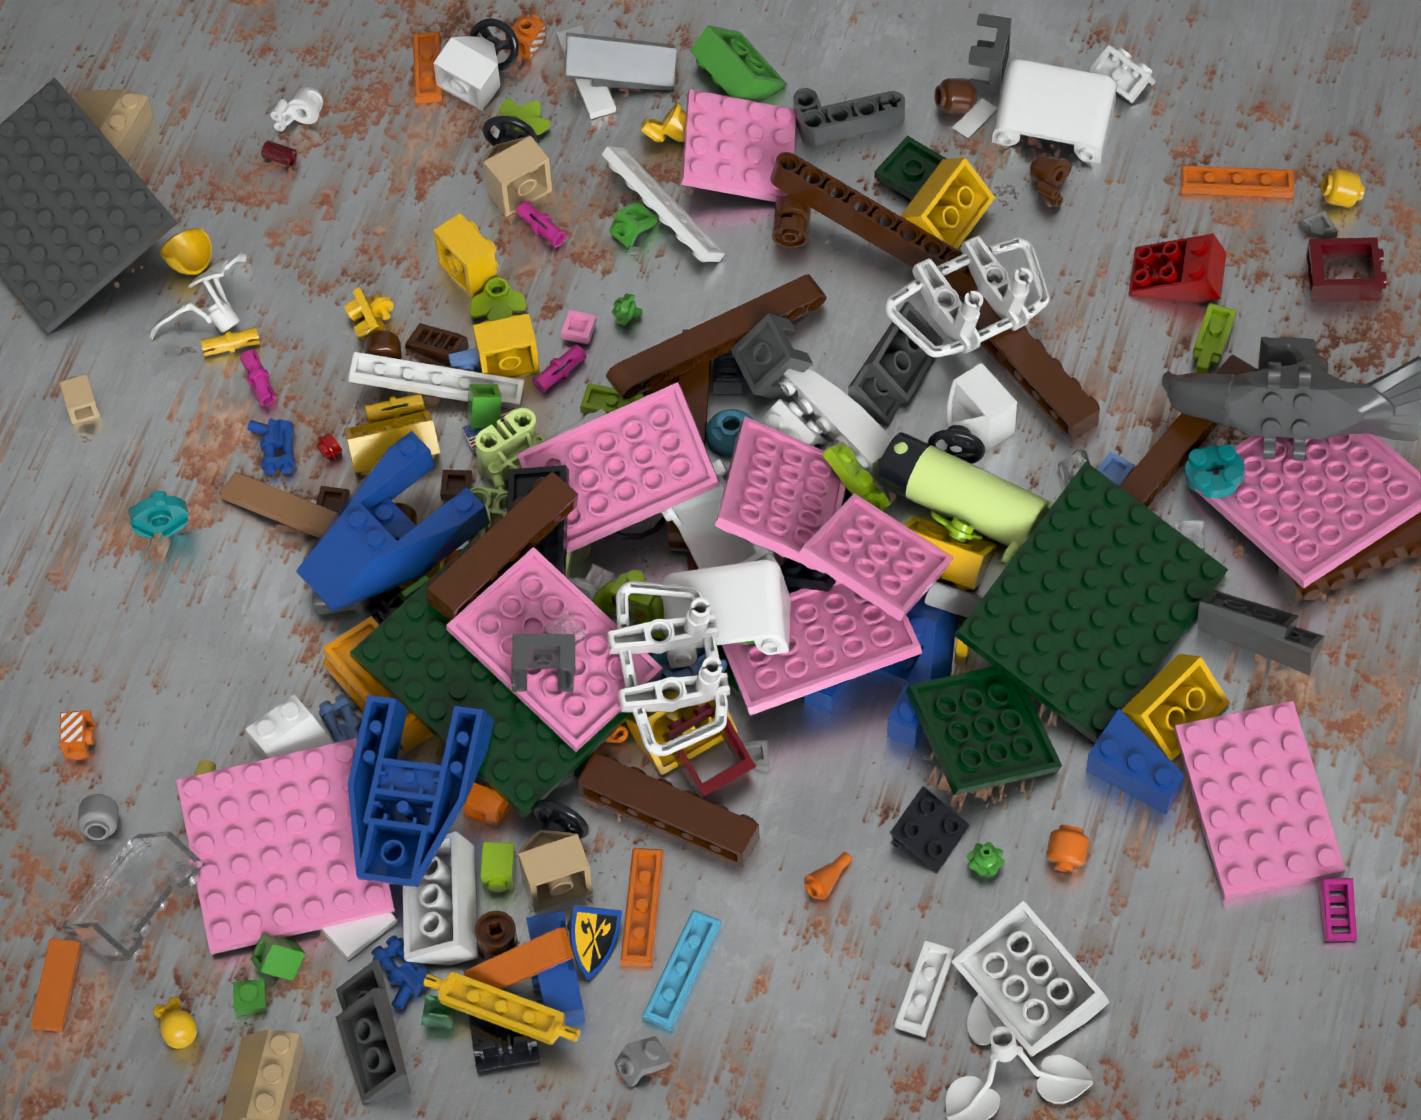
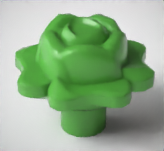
[612,293,643,326]
[967,842,1005,877]

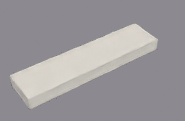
[556,25,616,120]

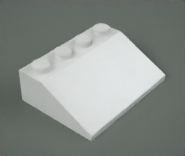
[951,900,1110,1057]

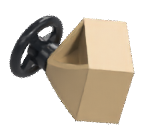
[483,116,552,217]
[518,799,593,912]

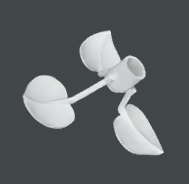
[150,252,246,340]
[945,994,1094,1120]

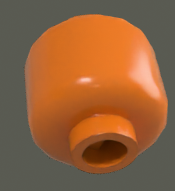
[1046,825,1090,873]

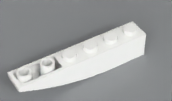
[776,368,893,479]

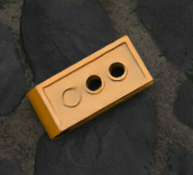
[323,616,434,755]

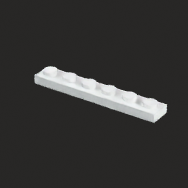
[602,146,725,262]
[349,352,524,409]

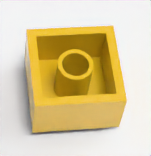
[433,213,499,299]
[473,313,540,379]

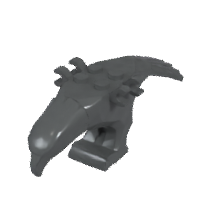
[1162,337,1421,461]

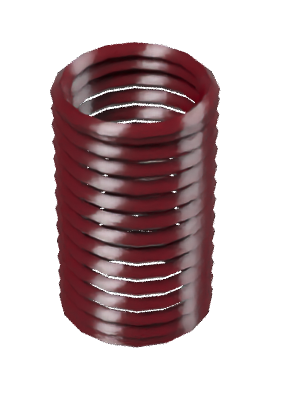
[261,140,297,167]

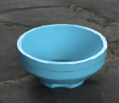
[706,409,754,458]

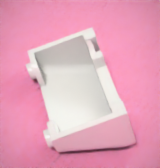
[992,59,1117,164]
[661,459,781,569]
[663,560,791,669]

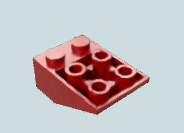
[1129,233,1227,303]

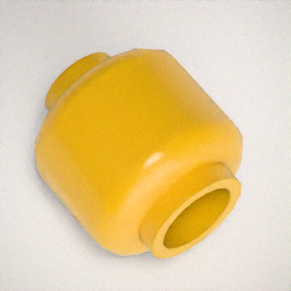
[1320,169,1365,208]

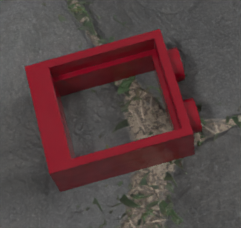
[1306,237,1387,302]
[662,702,756,798]

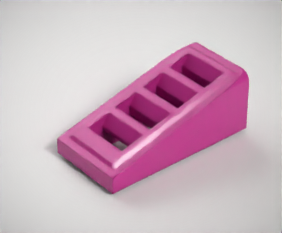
[1318,878,1357,942]

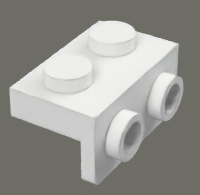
[759,399,827,446]

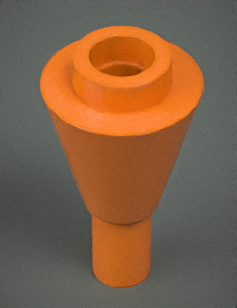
[804,852,852,900]

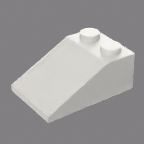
[245,694,333,760]

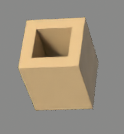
[59,374,100,425]

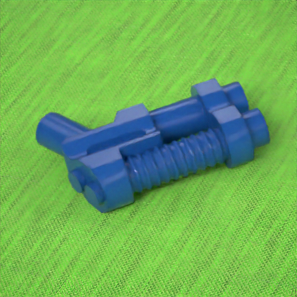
[248,418,296,476]
[371,935,432,1010]

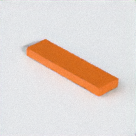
[1181,165,1294,198]
[620,848,664,967]
[463,927,574,990]

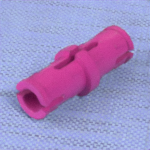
[516,201,567,247]
[532,344,587,393]
[240,350,277,406]

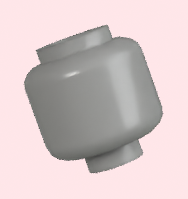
[77,794,119,840]

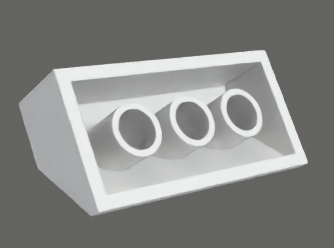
[403,831,478,965]

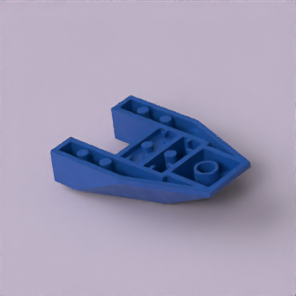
[296,431,490,612]
[804,595,957,748]
[348,695,494,887]

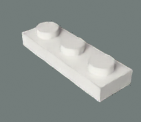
[895,940,955,1037]

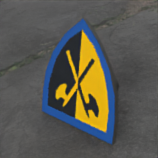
[567,905,622,981]

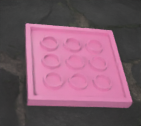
[681,89,796,202]
[799,493,954,621]

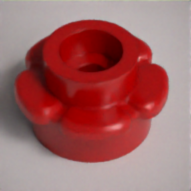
[316,433,342,460]

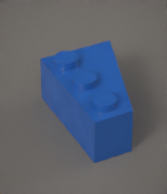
[1086,709,1185,815]
[526,910,585,1025]

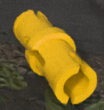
[200,326,260,357]
[365,393,425,423]

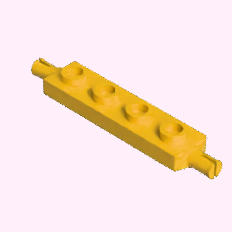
[423,972,581,1045]

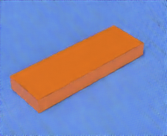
[413,32,443,104]
[30,939,82,1032]

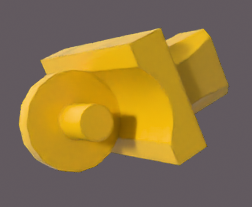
[344,287,394,342]

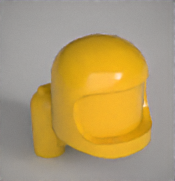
[640,102,686,142]
[153,997,197,1049]

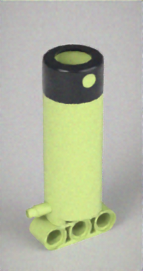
[876,432,1054,566]

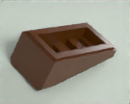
[405,323,469,367]

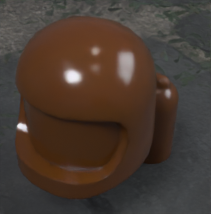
[1030,153,1071,207]

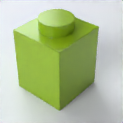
[481,842,516,893]

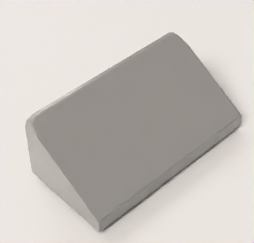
[924,581,983,618]

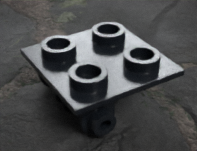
[890,786,969,872]
[468,1014,540,1072]

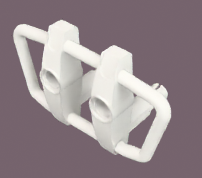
[884,236,1050,358]
[607,581,730,756]

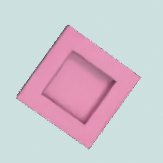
[561,310,597,345]

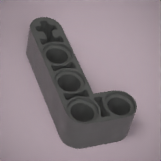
[793,88,905,146]

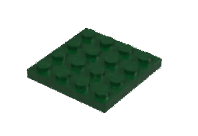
[905,666,1062,795]

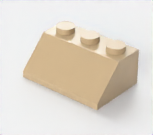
[221,1029,305,1120]

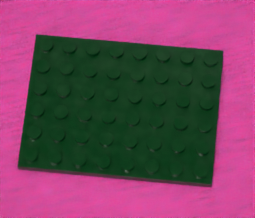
[954,461,1228,743]
[350,534,633,818]

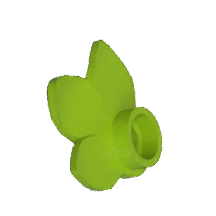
[499,98,551,135]
[470,277,526,321]
[930,511,984,542]

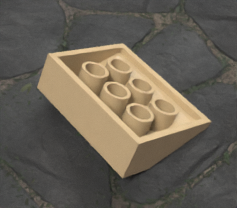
[75,89,154,162]

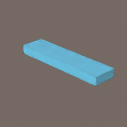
[642,910,722,1032]

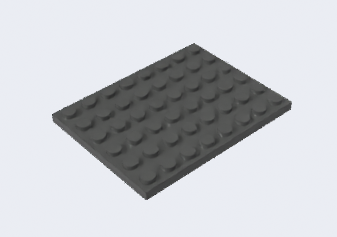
[0,77,178,334]

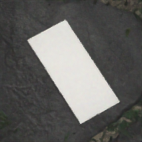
[952,98,998,138]

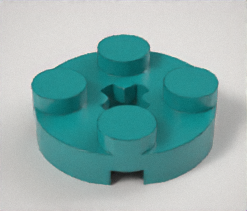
[1185,444,1245,498]
[128,491,189,538]

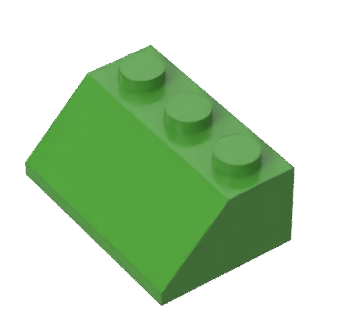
[690,25,787,102]

